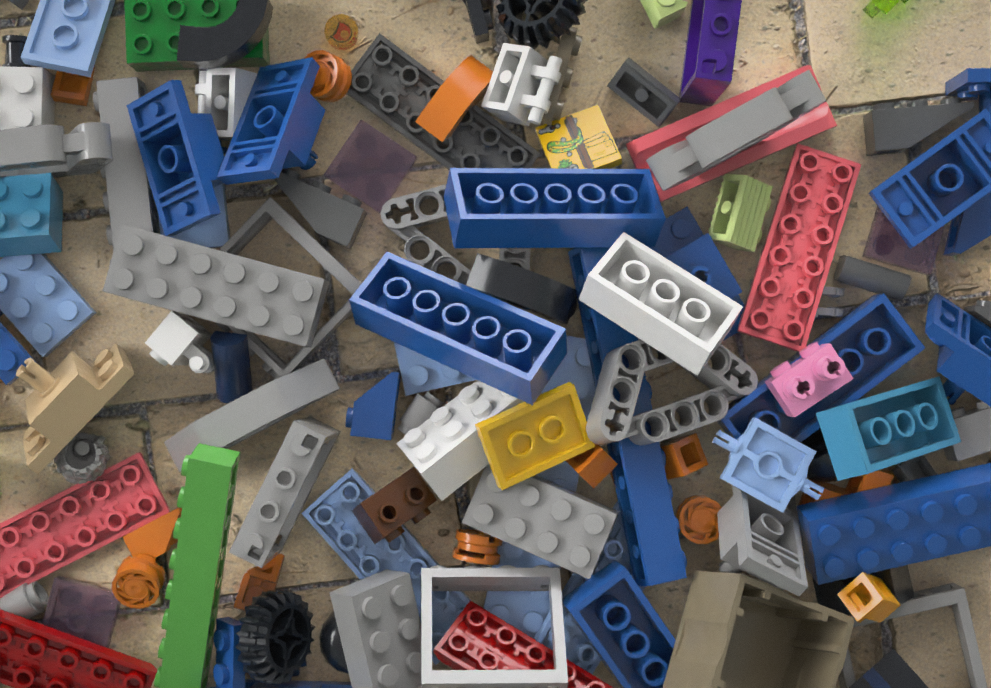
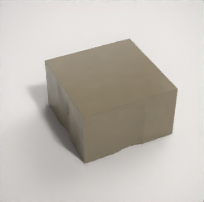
[663,571,855,688]

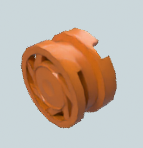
[304,50,352,102]
[675,495,722,544]
[452,529,503,565]
[112,554,166,609]

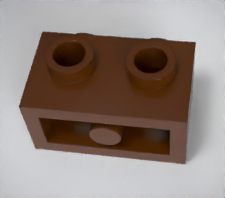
[352,467,437,544]

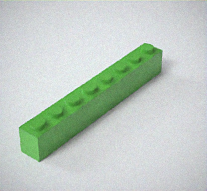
[154,443,241,688]

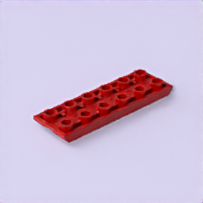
[433,600,614,688]
[0,609,157,688]

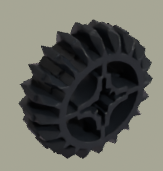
[496,0,588,50]
[235,589,316,685]

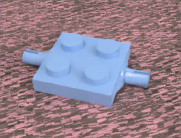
[712,417,824,513]

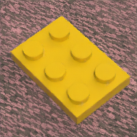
[475,382,595,490]

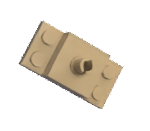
[16,343,135,474]

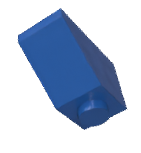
[943,192,991,256]
[346,372,401,440]

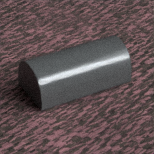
[607,58,682,127]
[834,255,912,301]

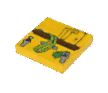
[535,105,622,169]

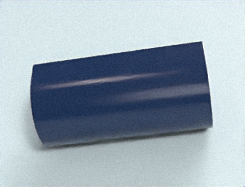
[210,331,253,403]

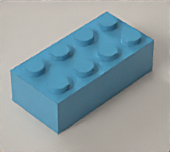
[0,173,63,257]
[816,376,961,481]

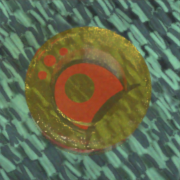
[324,14,359,50]

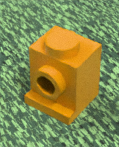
[837,572,901,623]

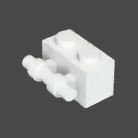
[481,43,563,126]
[195,68,257,141]
[145,311,214,373]

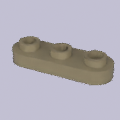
[541,26,583,126]

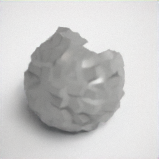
[54,432,110,484]

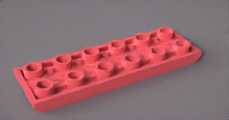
[626,65,837,202]
[737,143,862,352]
[0,452,171,598]

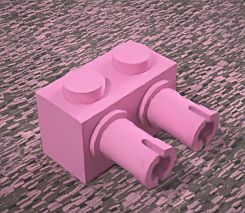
[765,341,854,417]

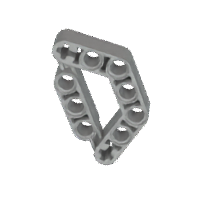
[646,70,827,191]
[0,122,113,178]
[381,185,530,312]
[586,340,758,446]
[164,359,340,472]

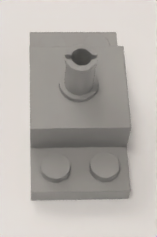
[717,485,808,596]

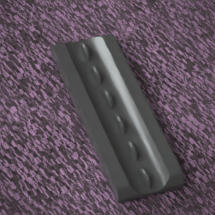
[346,33,541,170]

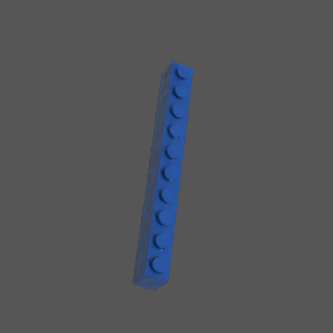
[568,247,687,586]

